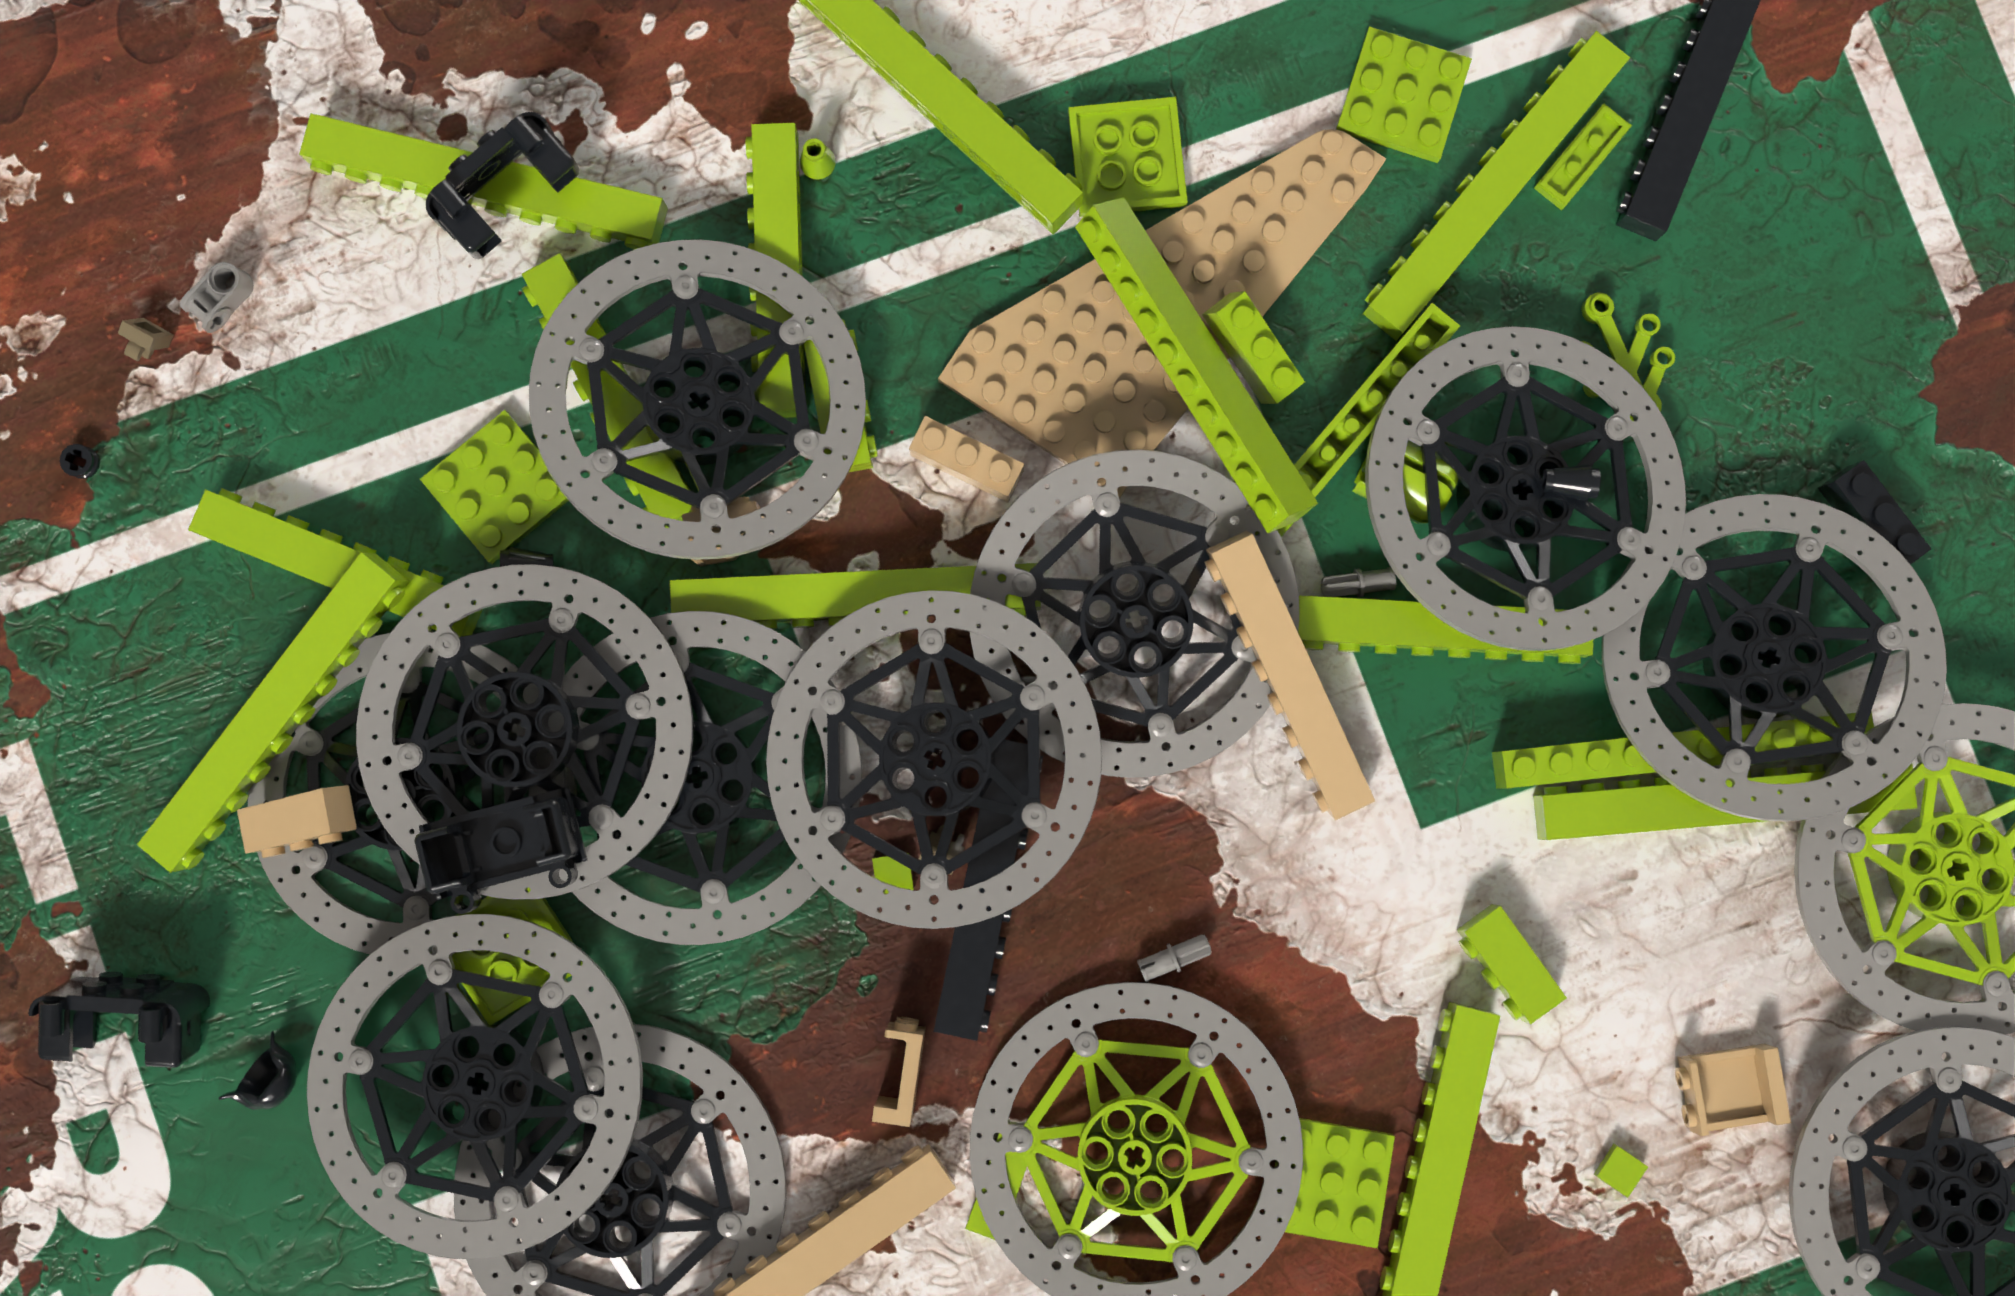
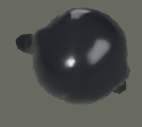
[219,1031,297,1110]

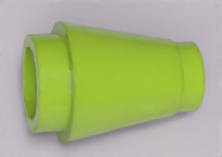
[800,138,836,180]

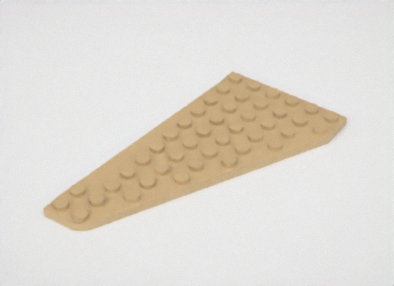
[938,129,1386,499]

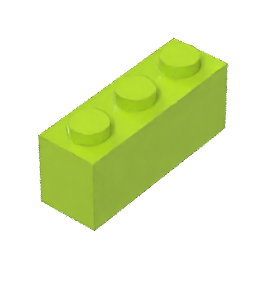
[1202,291,1305,404]
[1457,904,1567,1024]

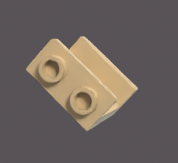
[872,1017,926,1127]
[1675,1044,1791,1136]

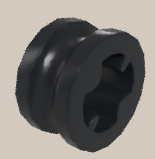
[59,444,100,479]

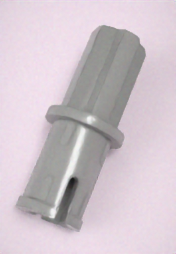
[1321,567,1396,598]
[1137,935,1212,983]

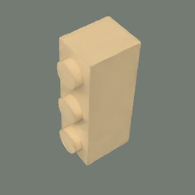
[909,416,1024,503]
[237,785,357,858]

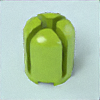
[1352,440,1458,524]

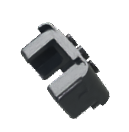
[426,112,580,259]
[414,786,588,914]
[28,972,210,1068]

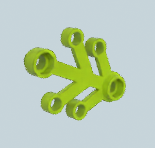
[1581,292,1675,421]

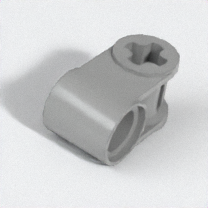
[180,262,254,333]

